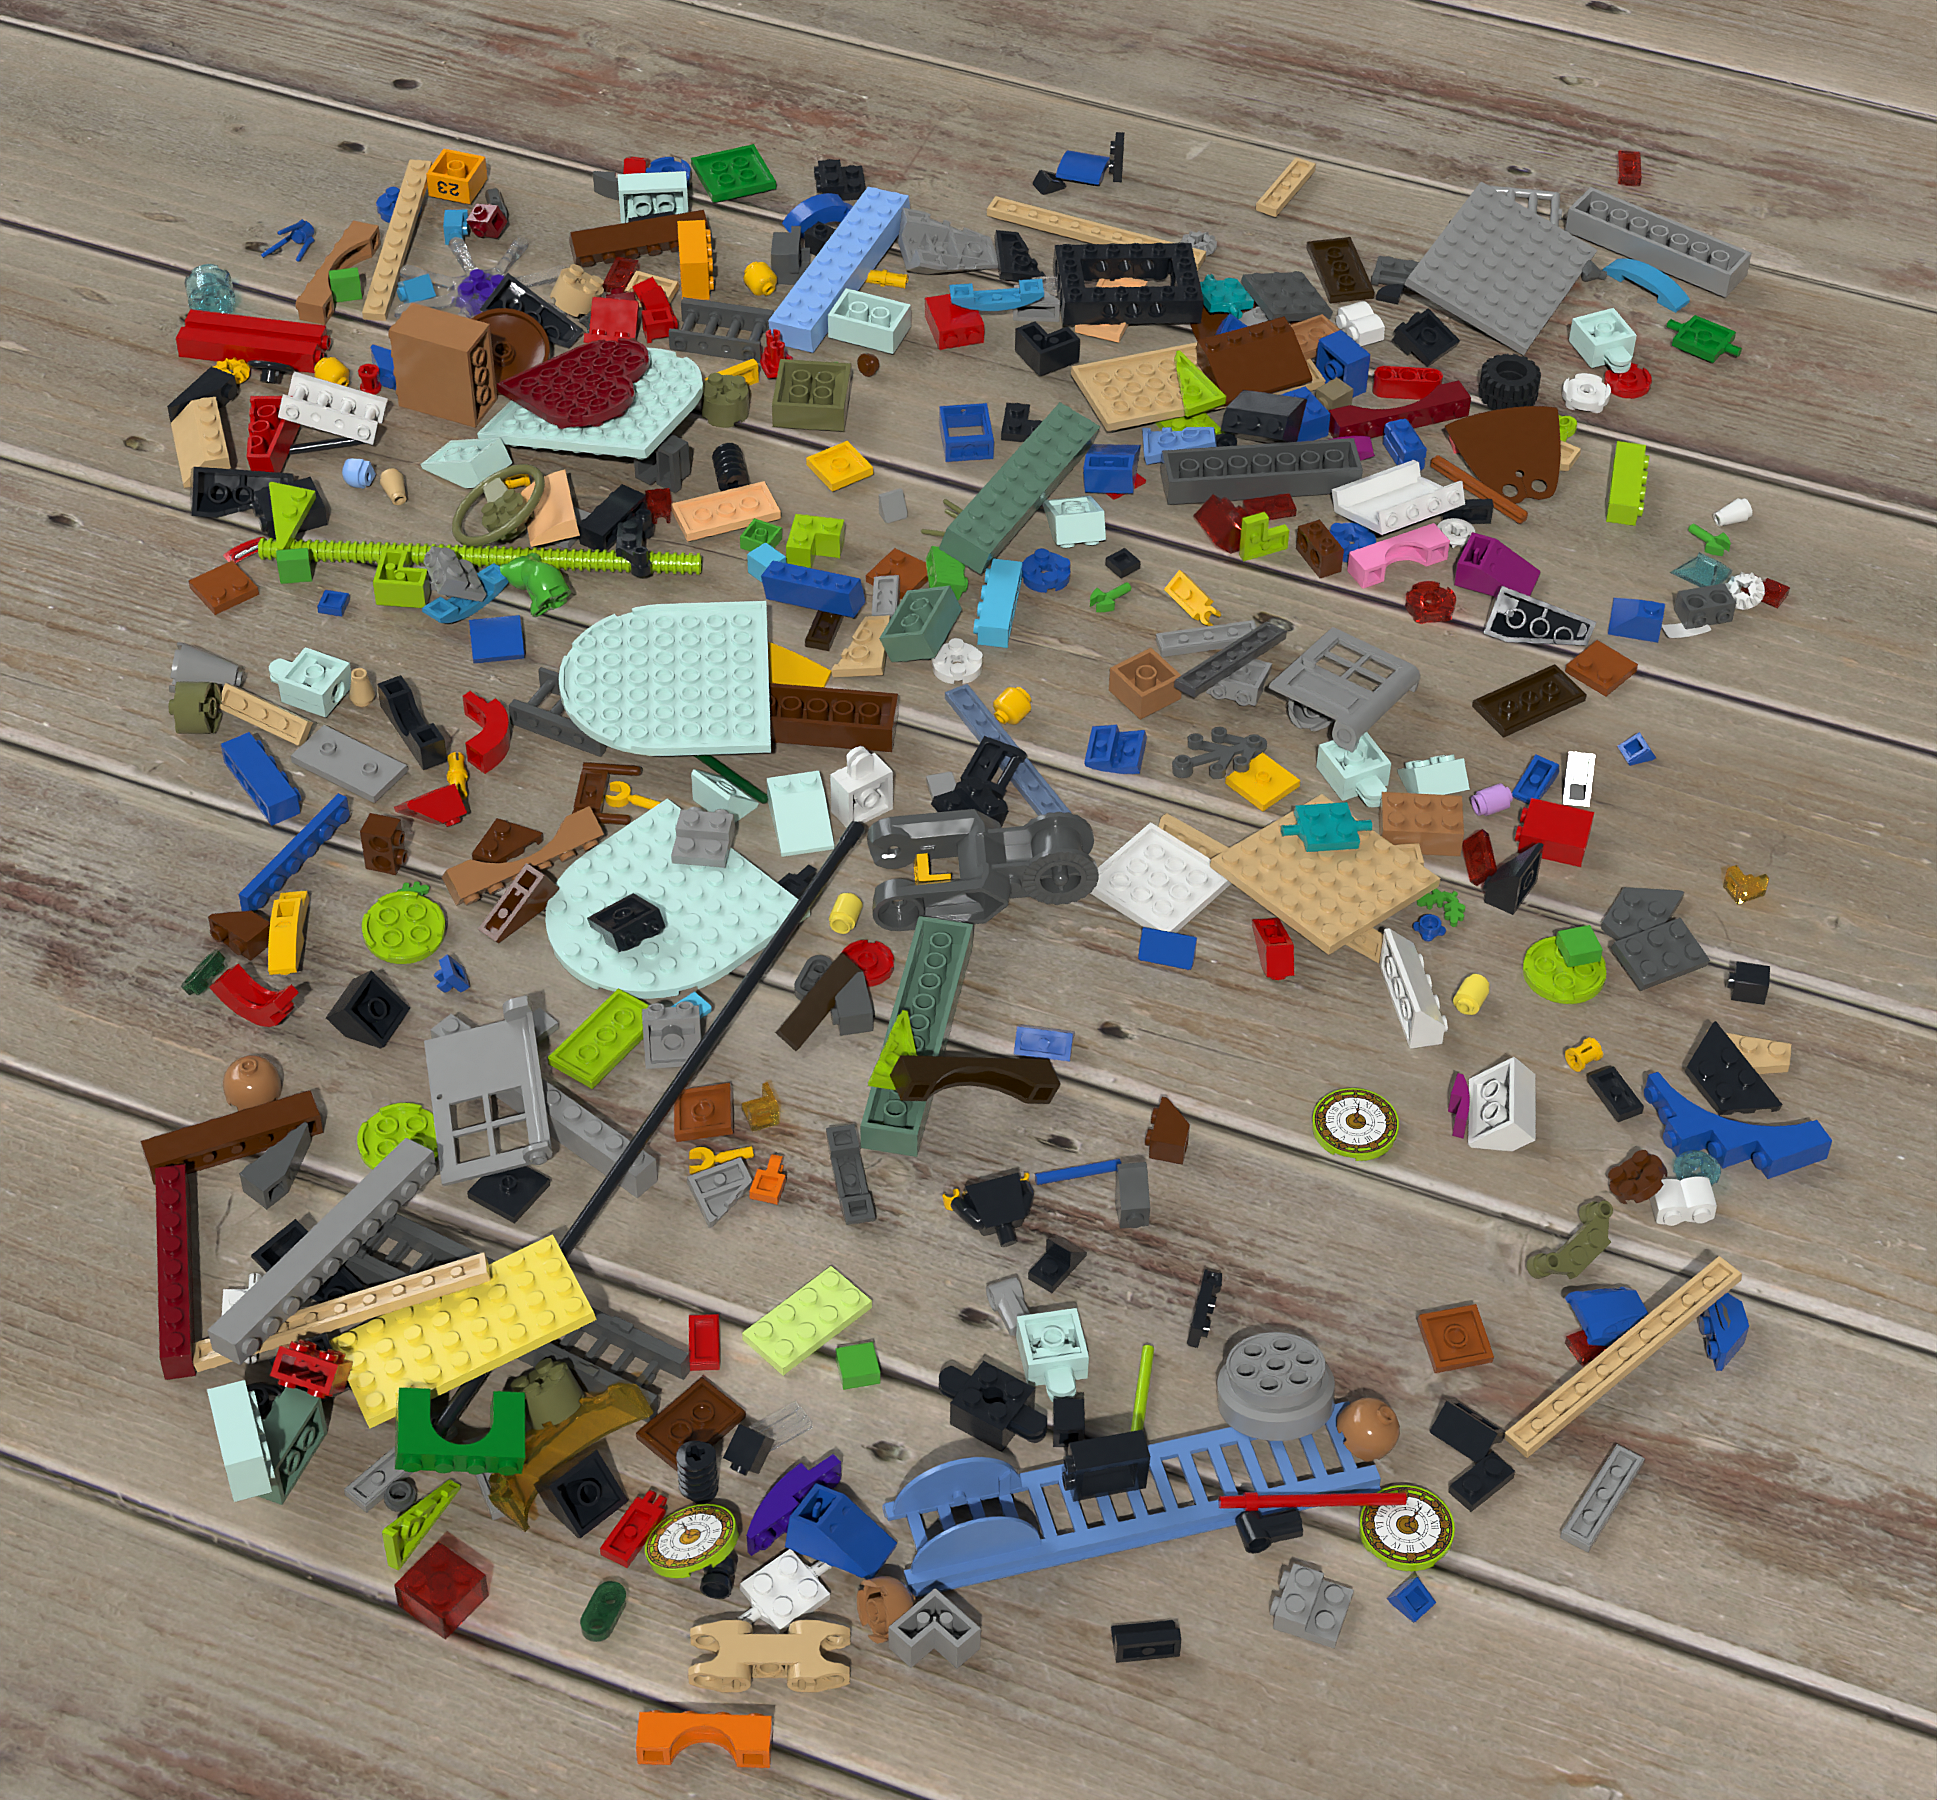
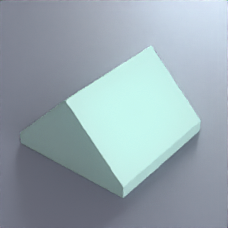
[691,769,759,823]

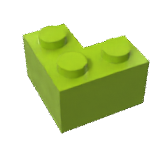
[786,514,845,568]
[373,549,431,608]

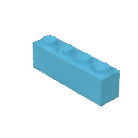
[973,559,1023,648]

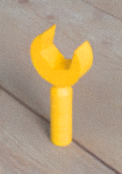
[605,781,661,810]
[689,1146,754,1175]

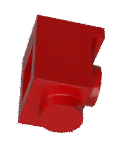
[641,307,678,344]

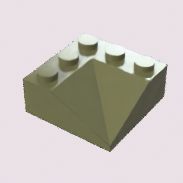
[772,359,851,431]

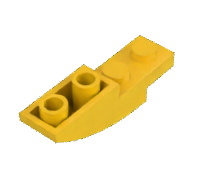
[268,891,309,975]

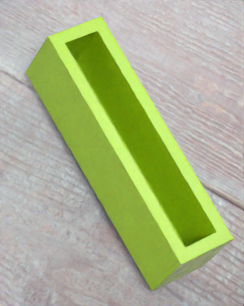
[1606,441,1650,526]

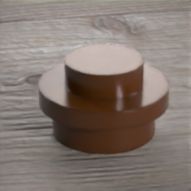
[857,353,879,377]

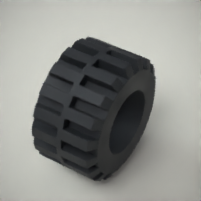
[1478,353,1541,410]

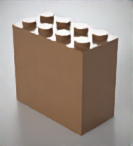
[388,303,498,428]

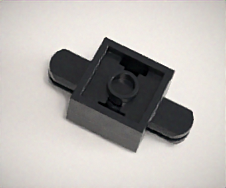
[939,1360,1047,1452]

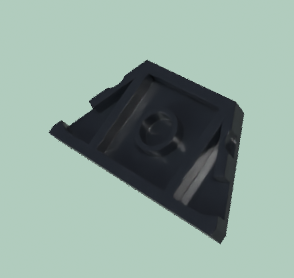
[1685,1021,1783,1115]

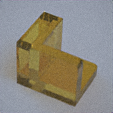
[1723,865,1769,905]
[741,1082,779,1132]

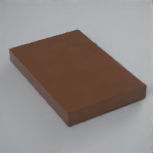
[636,1377,746,1472]

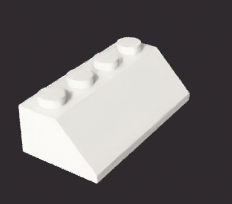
[1379,928,1448,1049]

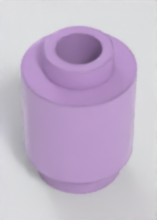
[1471,783,1513,816]

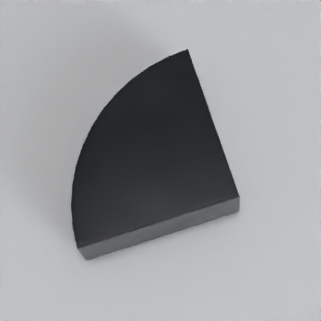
[1376,284,1404,304]

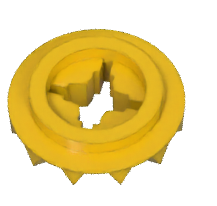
[213,357,250,385]

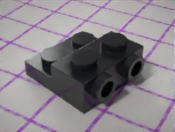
[814,159,866,201]
[1392,308,1460,367]
[931,776,1009,827]
[587,893,665,952]

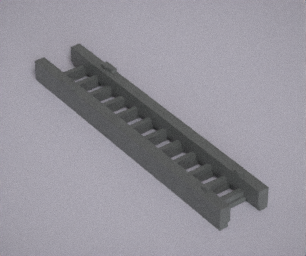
[343,1213,690,1423]

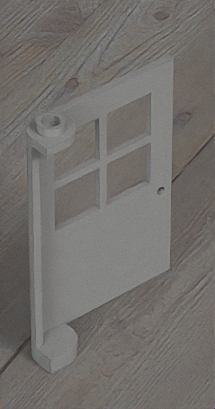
[1269,627,1420,753]
[424,995,552,1187]

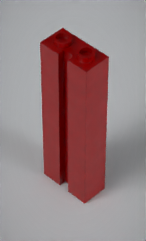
[176,309,331,373]

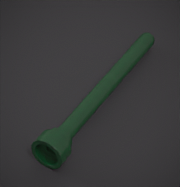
[692,755,768,804]

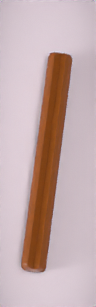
[1430,455,1528,524]

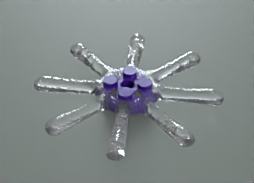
[394,237,569,319]

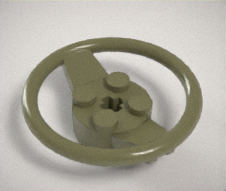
[452,464,545,547]

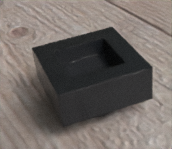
[1105,548,1141,578]

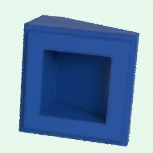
[1617,732,1656,766]
[1387,1577,1436,1622]

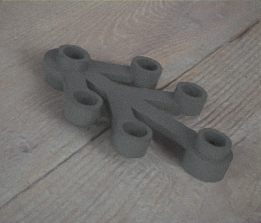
[1172,727,1267,779]

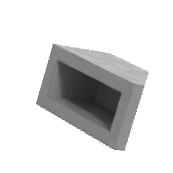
[1013,285,1060,322]

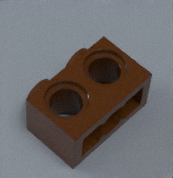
[1296,519,1344,579]
[360,813,408,875]

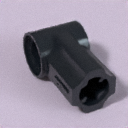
[1235,1508,1303,1554]

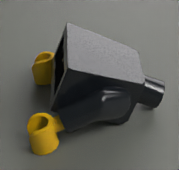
[942,1173,1034,1247]

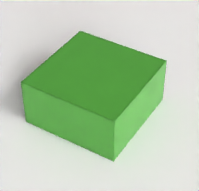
[329,267,362,303]
[740,518,782,552]
[276,548,312,584]
[1556,925,1603,967]
[835,1342,880,1390]

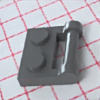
[1371,256,1419,292]

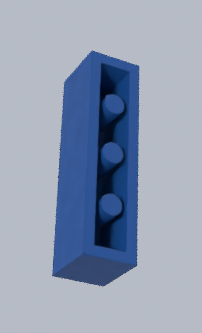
[761,560,865,618]
[221,732,301,826]

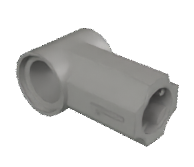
[986,1277,1030,1336]

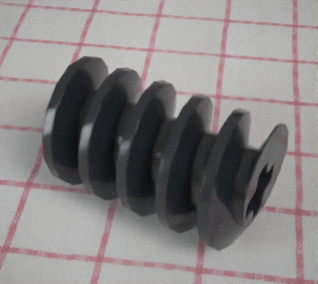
[712,443,749,491]
[676,1441,718,1504]

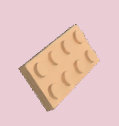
[1075,278,1147,343]
[671,481,781,542]

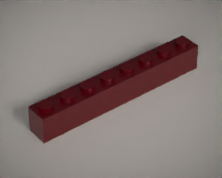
[155,1164,196,1380]

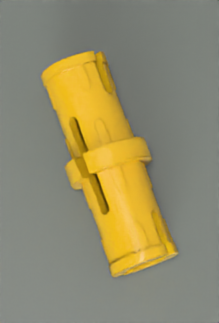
[864,269,908,289]
[447,752,468,800]

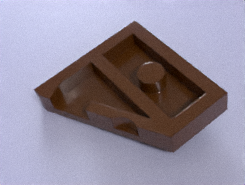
[472,818,543,863]

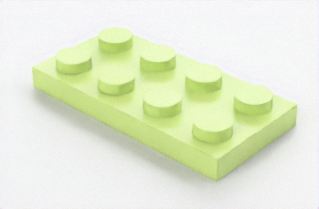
[742,1266,872,1376]

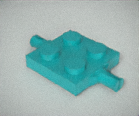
[1200,274,1254,319]
[1281,802,1372,852]

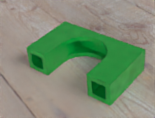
[395,1387,525,1476]

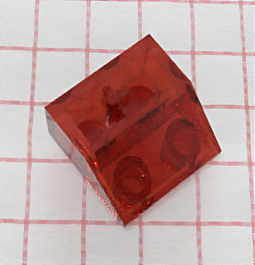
[1193,494,1249,554]

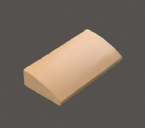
[521,469,580,547]

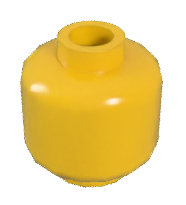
[743,262,777,296]
[314,357,350,387]
[993,687,1031,725]

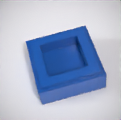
[317,590,350,617]

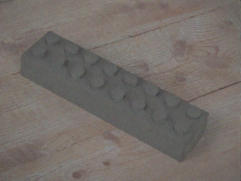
[1160,438,1363,505]

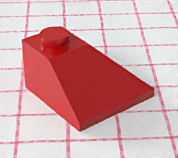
[394,783,467,827]

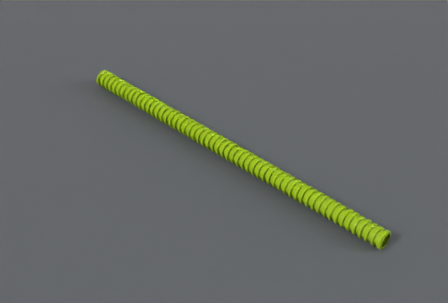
[258,538,702,575]

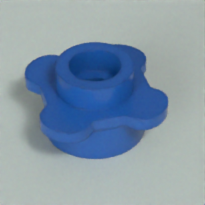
[1413,914,1446,942]

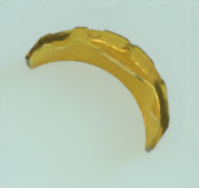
[488,1383,653,1532]

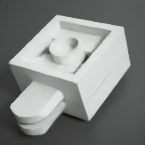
[830,746,893,828]

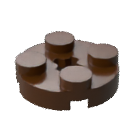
[1608,1150,1668,1204]

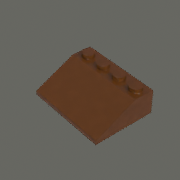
[1197,316,1312,406]

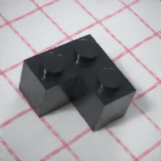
[1015,321,1080,376]

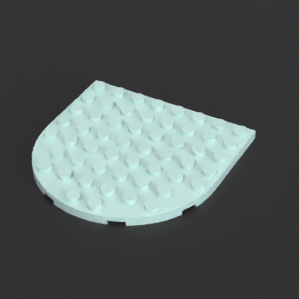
[477,348,704,459]
[559,601,771,756]
[545,799,810,999]

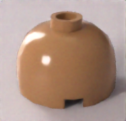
[223,1055,282,1111]
[1337,1398,1400,1462]
[857,1576,917,1644]

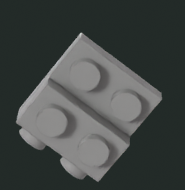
[423,546,486,602]
[1206,659,1272,706]
[671,807,735,868]
[642,1001,703,1069]
[1270,1564,1354,1649]

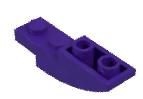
[746,1454,842,1556]

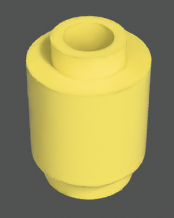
[829,893,863,934]
[1453,974,1489,1015]

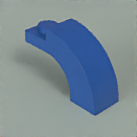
[782,193,853,239]

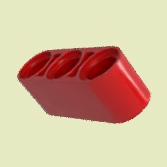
[1372,366,1443,400]

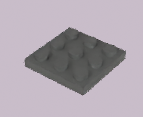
[1241,271,1333,321]

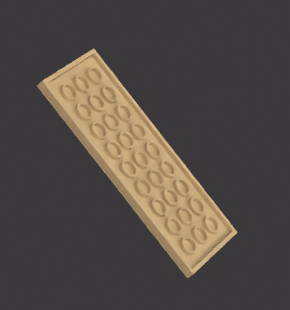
[1071,342,1326,431]

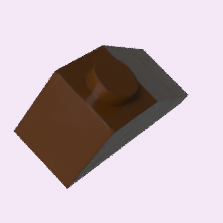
[478,863,559,944]

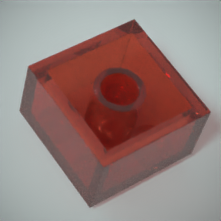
[394,1541,489,1640]

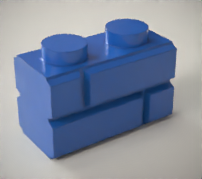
[1383,419,1427,471]

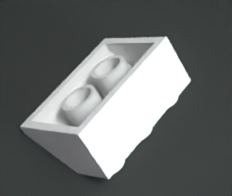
[1468,1057,1536,1151]

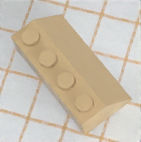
[171,397,231,488]

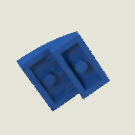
[1056,150,1110,185]
[469,615,525,664]
[1084,724,1147,774]

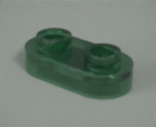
[181,949,225,995]
[580,1581,627,1642]

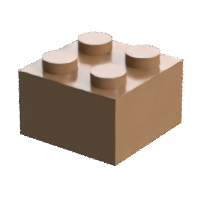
[1109,648,1182,720]

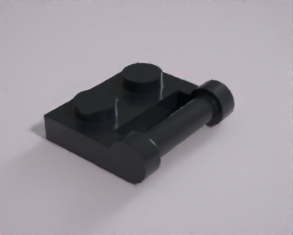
[960,736,1027,799]

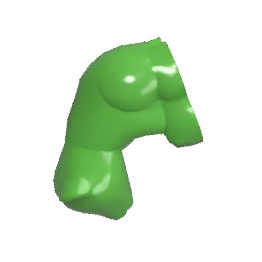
[500,553,571,617]

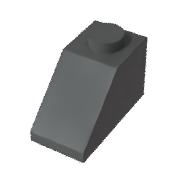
[830,971,873,1036]
[1115,1162,1150,1229]

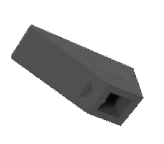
[239,1122,311,1210]

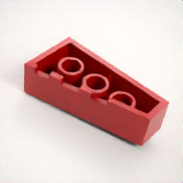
[247,396,301,473]

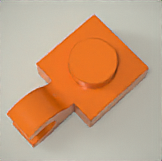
[749,1154,786,1205]

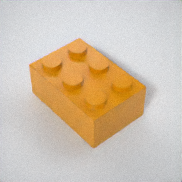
[677,220,714,300]

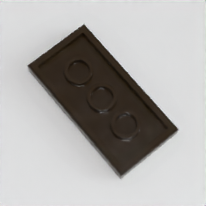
[1306,237,1375,304]
[1472,664,1587,738]

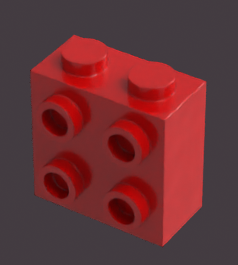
[270,1340,353,1398]

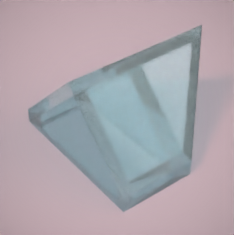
[1670,552,1733,587]

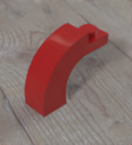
[462,691,511,774]
[209,963,299,1027]

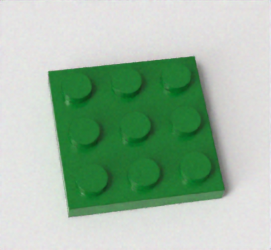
[691,144,776,203]

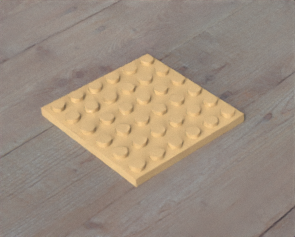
[1210,794,1441,955]

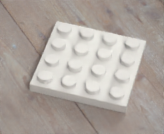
[1090,822,1232,933]

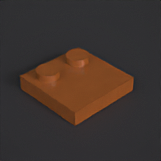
[866,548,928,599]
[188,560,259,615]
[1565,640,1638,697]
[674,1083,733,1142]
[1417,1304,1494,1373]

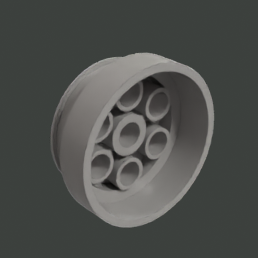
[1217,1332,1335,1441]

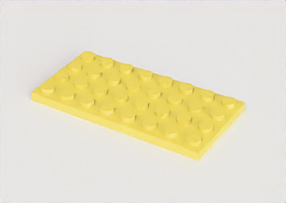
[330,1234,597,1429]

